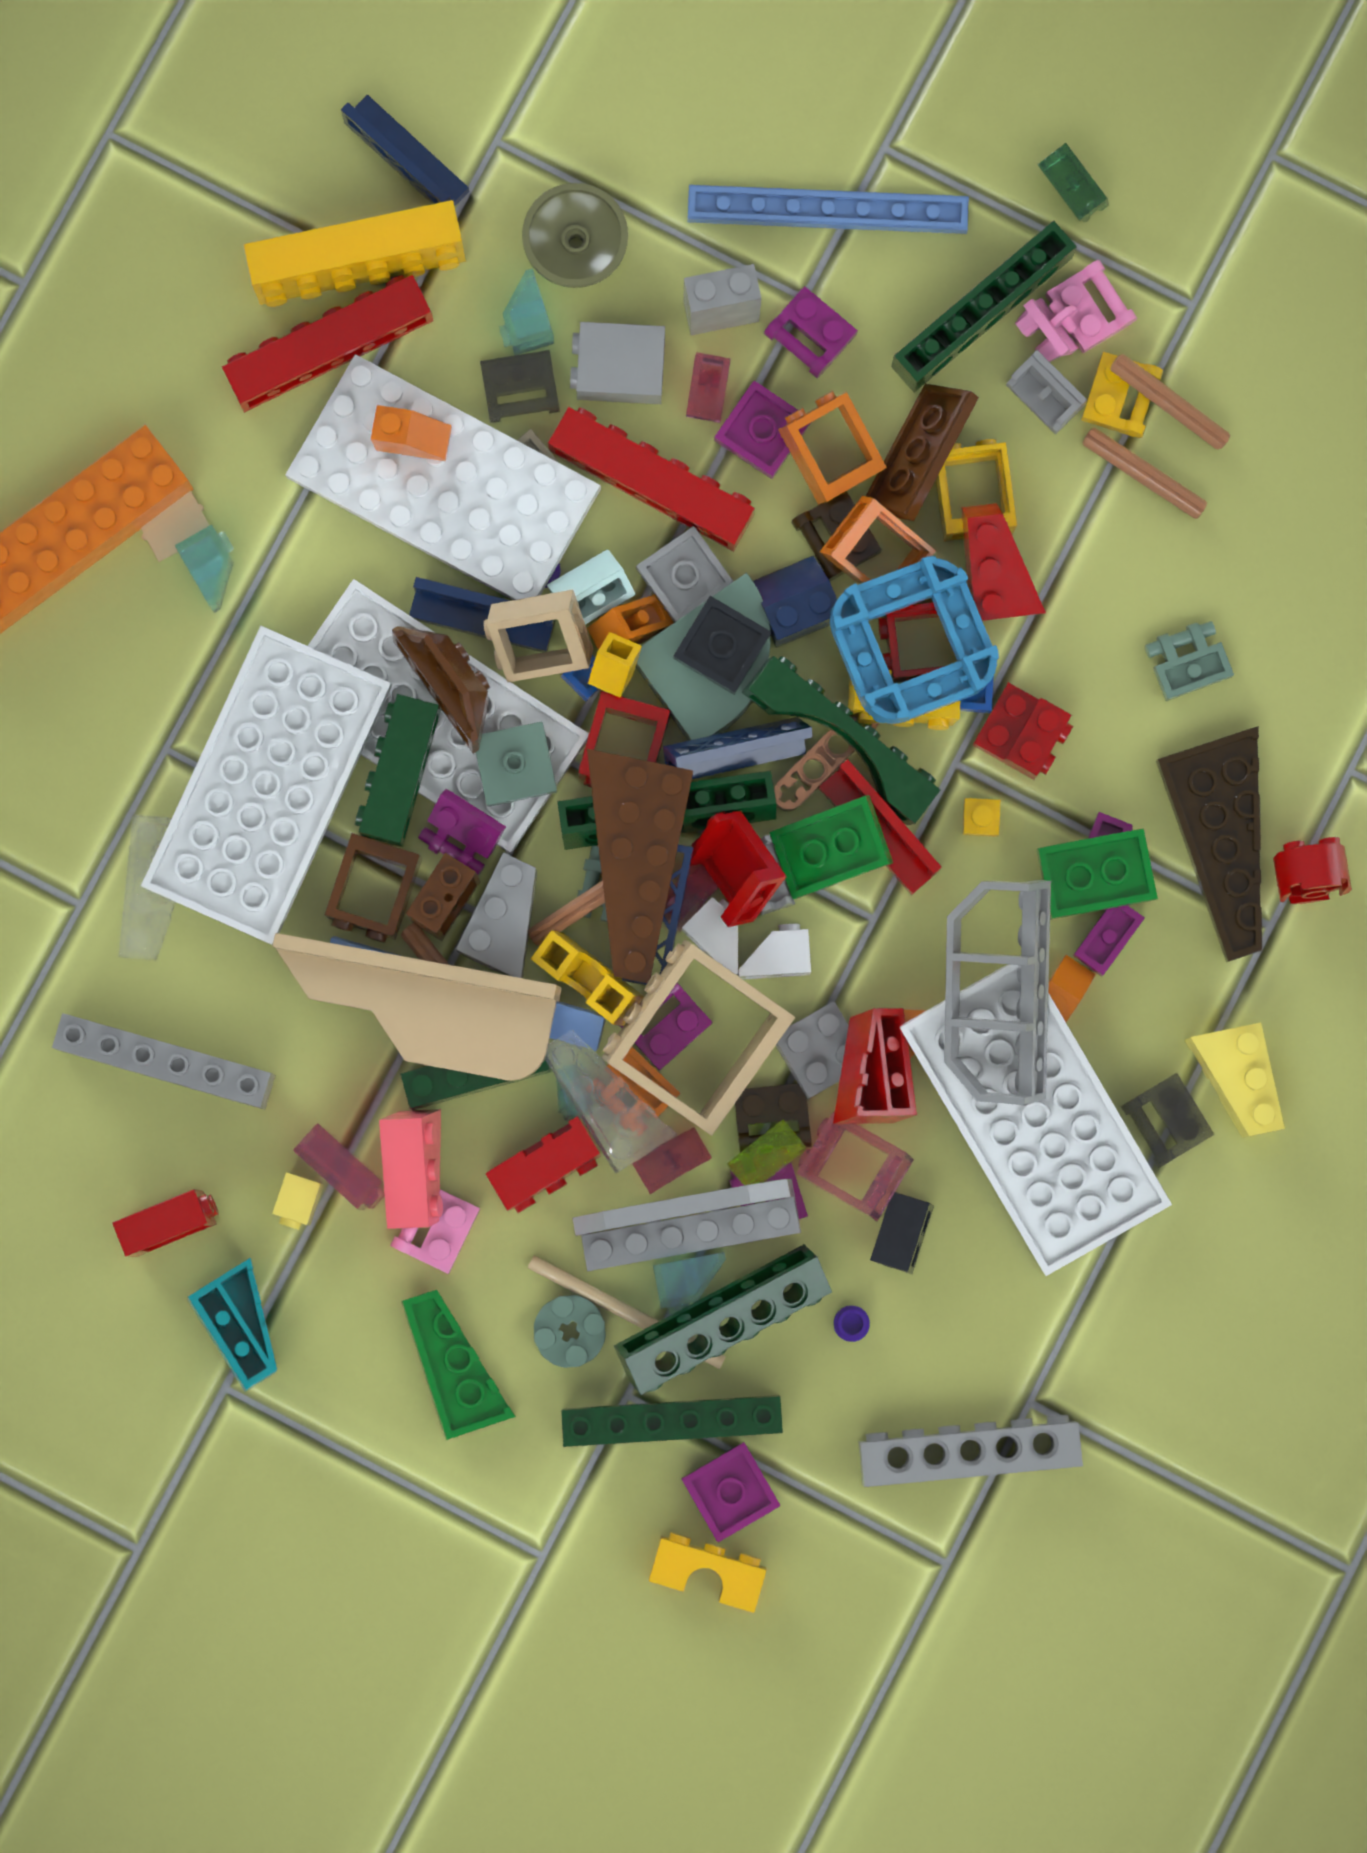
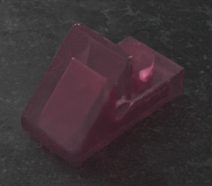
[665,864,719,933]

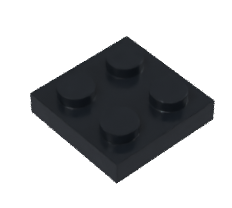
[673,596,772,695]

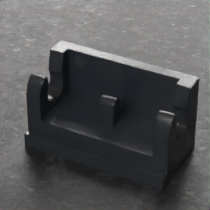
[870,1191,934,1275]

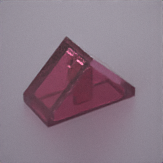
[686,352,731,423]
[632,1127,712,1194]

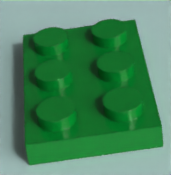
[769,795,893,899]
[1037,828,1158,920]

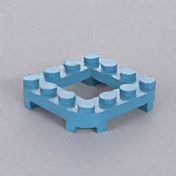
[830,556,999,724]

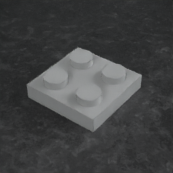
[636,526,734,623]
[776,1001,849,1100]

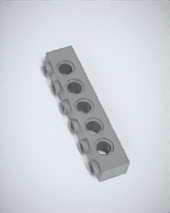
[52,1013,276,1110]
[858,1415,1083,1487]

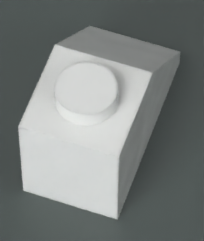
[682,897,738,975]
[738,924,811,979]

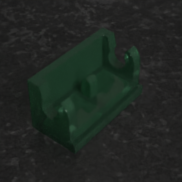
[1037,143,1109,222]

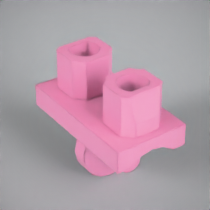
[1015,298,1079,362]

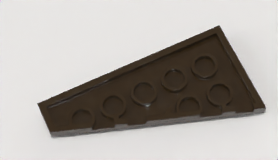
[1156,726,1262,963]

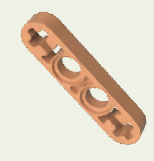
[774,717,879,811]

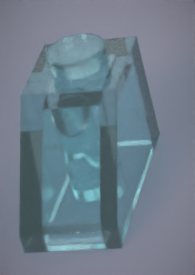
[499,268,554,356]
[175,525,234,613]
[653,1252,726,1314]

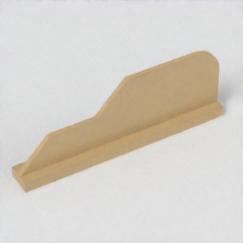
[272,933,562,1081]

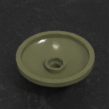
[522,183,628,288]

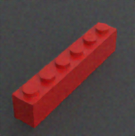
[222,274,433,413]
[548,406,755,552]

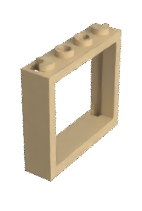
[601,940,795,1136]

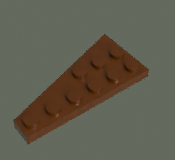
[587,749,694,983]

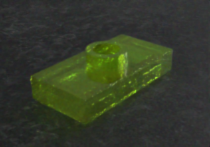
[727,1119,806,1186]

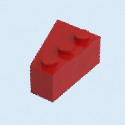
[961,503,1046,621]
[833,1008,917,1124]
[485,1116,601,1213]

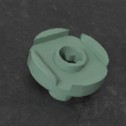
[534,1295,606,1368]

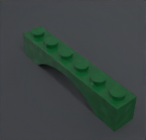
[742,656,941,826]

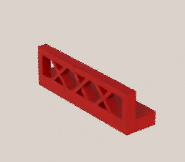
[818,759,942,895]

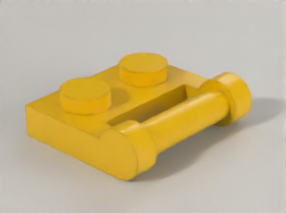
[1081,351,1163,438]

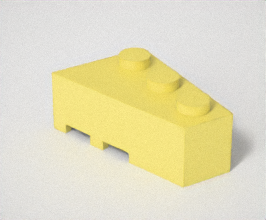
[1184,1022,1285,1138]

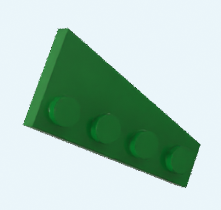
[401,1289,516,1440]

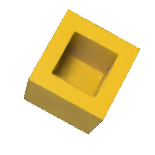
[588,632,642,697]

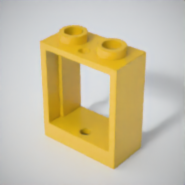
[936,439,1017,541]

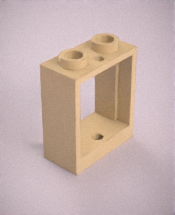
[484,590,593,683]

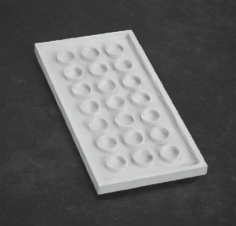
[285,354,601,600]
[308,579,589,854]
[141,626,392,945]
[900,964,1172,1276]

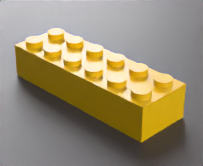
[244,200,466,307]

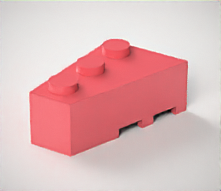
[379,1109,443,1229]

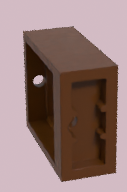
[325,833,422,943]
[406,852,480,941]

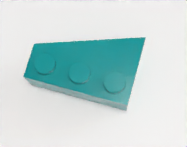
[187,1258,277,1392]

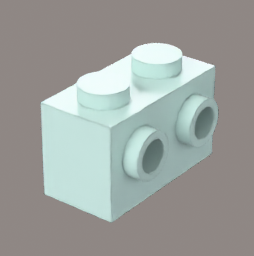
[547,549,636,625]

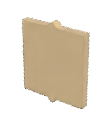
[141,491,214,562]

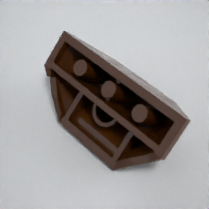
[392,626,490,754]

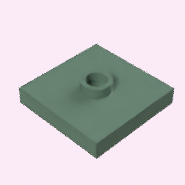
[476,721,557,807]

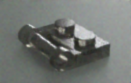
[480,350,560,424]
[1120,1073,1215,1168]

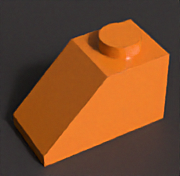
[371,405,452,461]
[587,595,673,649]
[1048,955,1096,1022]

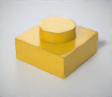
[962,798,1001,837]

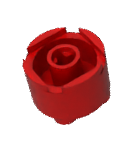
[1273,837,1352,904]

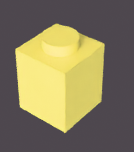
[272,1172,324,1230]

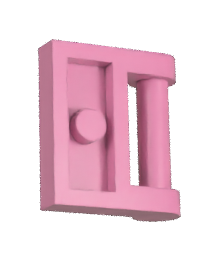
[1045,260,1137,354]
[390,1190,480,1274]

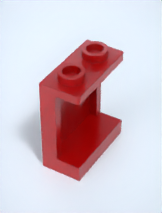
[690,811,787,928]

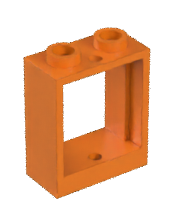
[778,391,887,504]
[820,495,936,585]

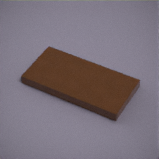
[866,383,979,522]

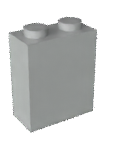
[683,264,761,335]
[570,322,665,404]

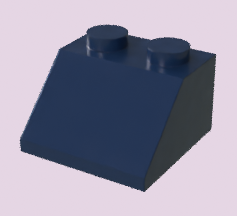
[753,555,838,648]

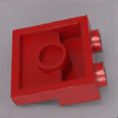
[973,682,1073,780]

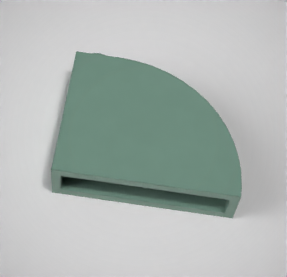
[636,573,770,741]

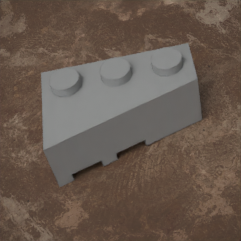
[456,852,537,978]

